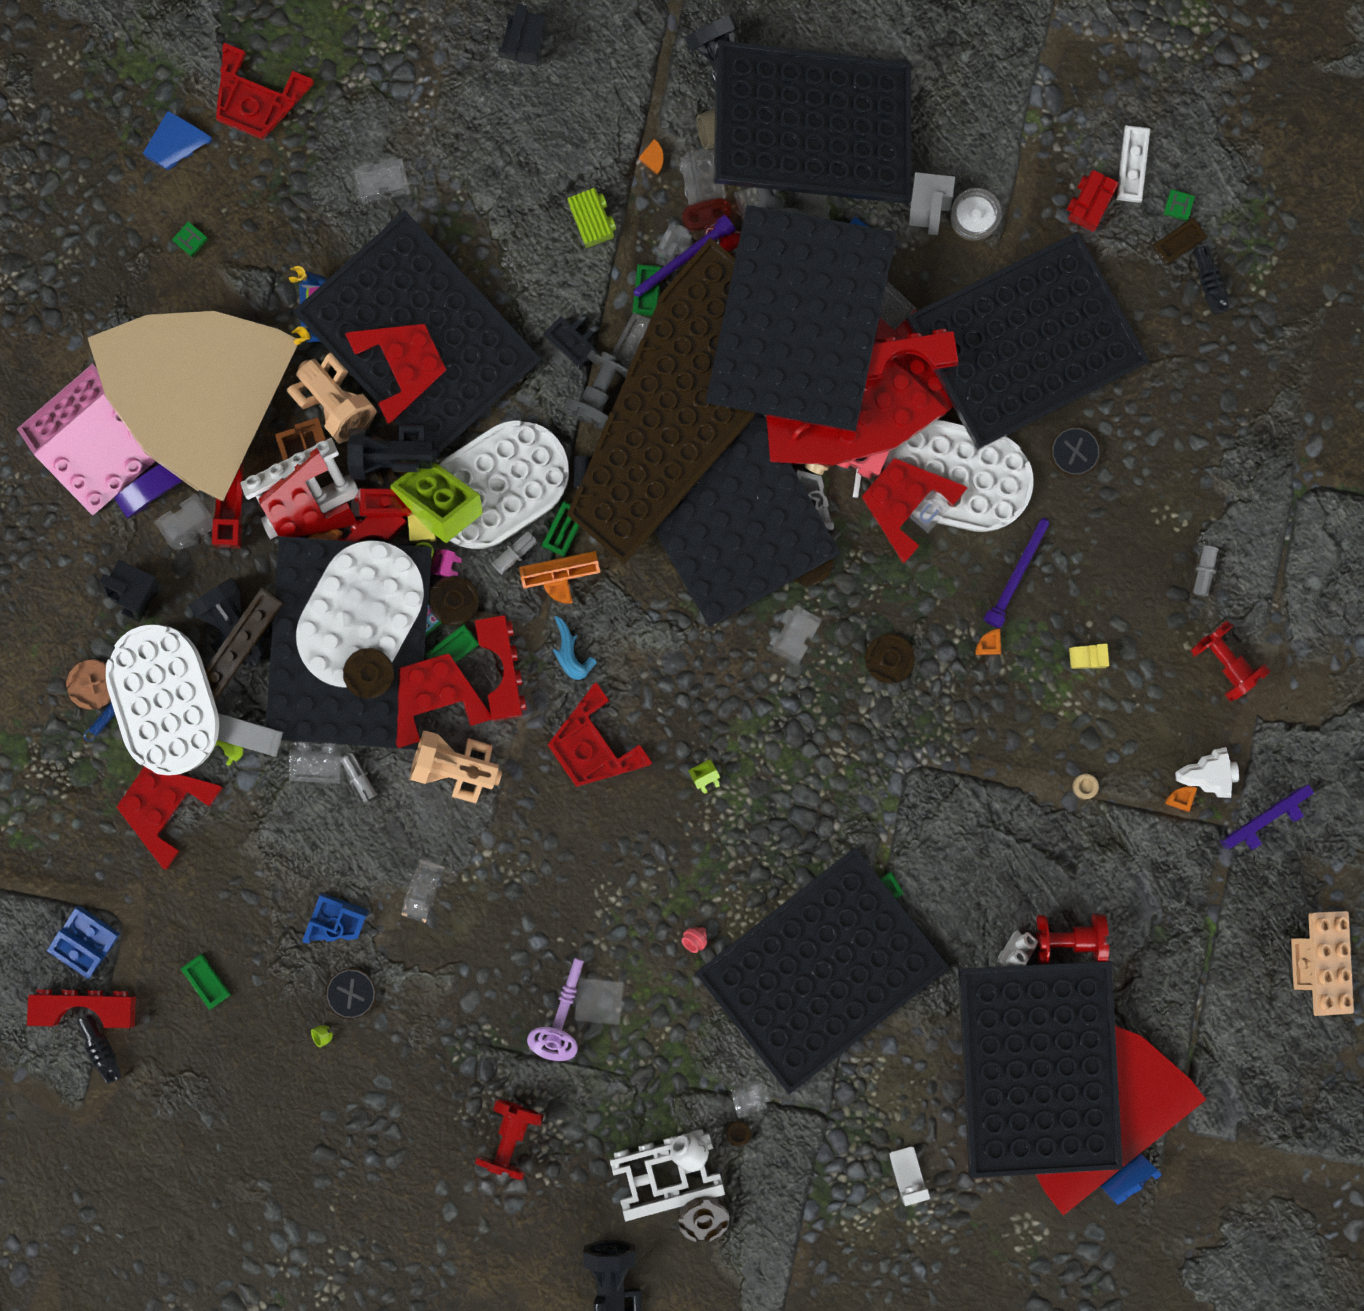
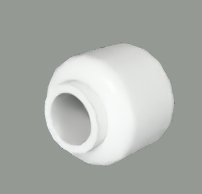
[670,1133,709,1172]

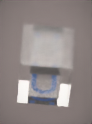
[909,491,950,533]

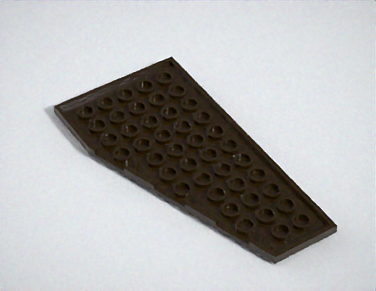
[567,238,757,565]

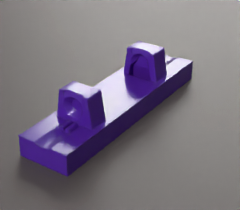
[1220,784,1314,850]

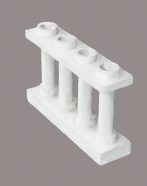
[240,438,359,539]

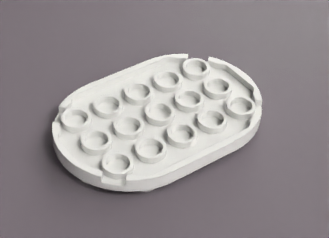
[883,420,1033,532]
[439,421,569,549]
[296,541,424,687]
[106,625,219,775]

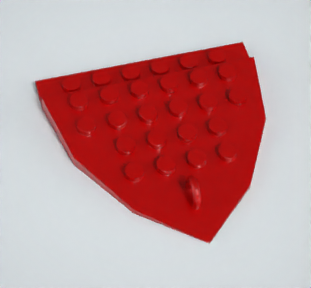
[766,317,953,466]
[1035,1025,1206,1216]

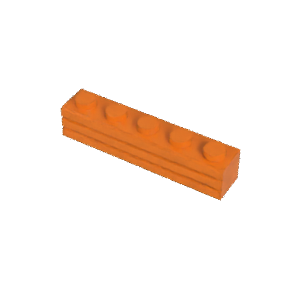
[519,551,600,589]

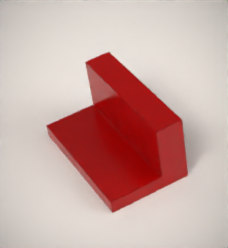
[355,489,412,516]

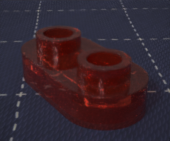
[682,198,731,231]

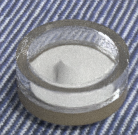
[950,188,1002,241]

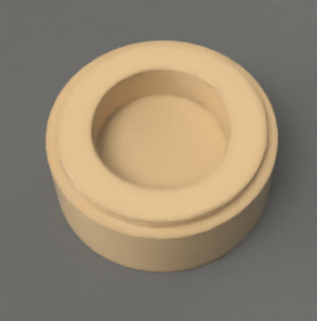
[1072,774,1099,799]

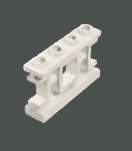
[610,1129,725,1222]

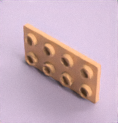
[1291,911,1354,1016]

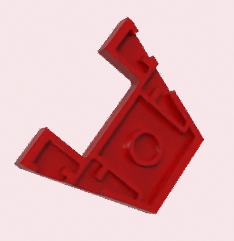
[216,43,314,140]
[345,324,446,424]
[258,448,357,537]
[861,458,968,564]
[396,653,492,748]
[548,682,653,787]
[116,766,223,870]

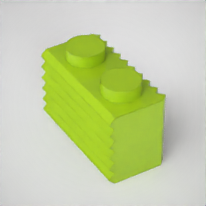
[567,188,616,249]

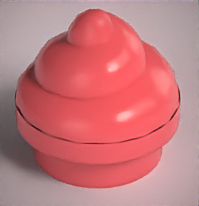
[682,927,707,953]

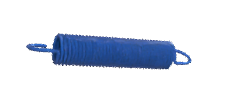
[84,702,115,741]

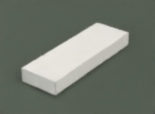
[1116,125,1150,203]

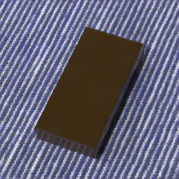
[1152,217,1208,266]

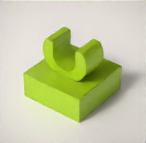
[688,759,720,794]

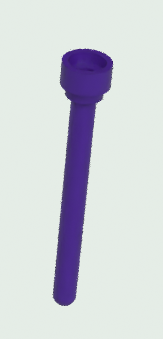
[633,215,736,297]
[983,518,1049,629]

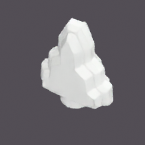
[1175,747,1239,798]

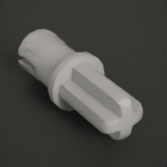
[491,532,537,575]
[1194,545,1219,597]
[341,753,378,803]

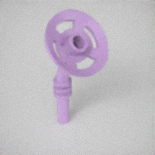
[527,958,584,1061]

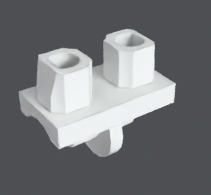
[995,930,1038,966]

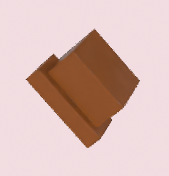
[275,417,326,461]

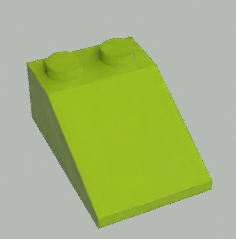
[391,463,483,543]

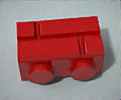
[1066,170,1119,232]

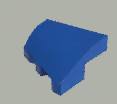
[143,111,212,170]
[302,892,369,943]
[1100,1154,1162,1205]

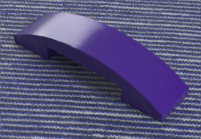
[114,464,183,519]

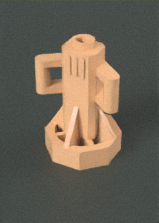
[287,353,377,444]
[409,730,502,803]

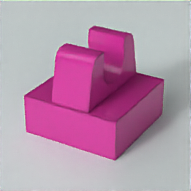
[430,549,462,577]

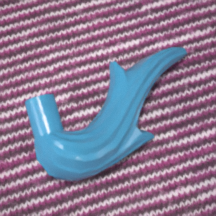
[553,616,597,680]

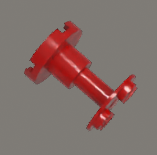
[1190,620,1271,702]
[1035,913,1109,964]
[475,1099,544,1180]

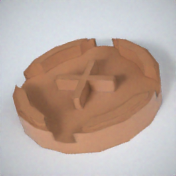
[66,659,111,710]

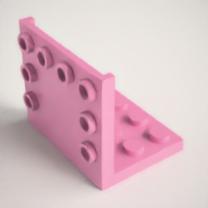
[17,363,155,515]

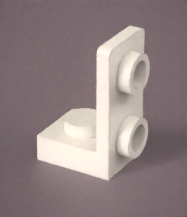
[889,1146,930,1206]

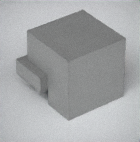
[909,172,955,235]

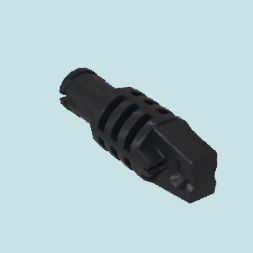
[1193,245,1230,315]
[76,1014,121,1085]

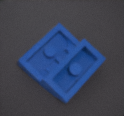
[47,906,121,979]

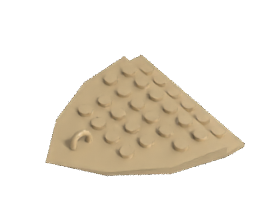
[88,311,297,501]

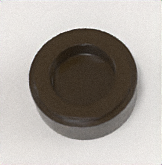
[726,1120,751,1147]

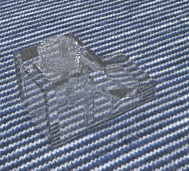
[401,859,444,923]
[731,1082,770,1118]

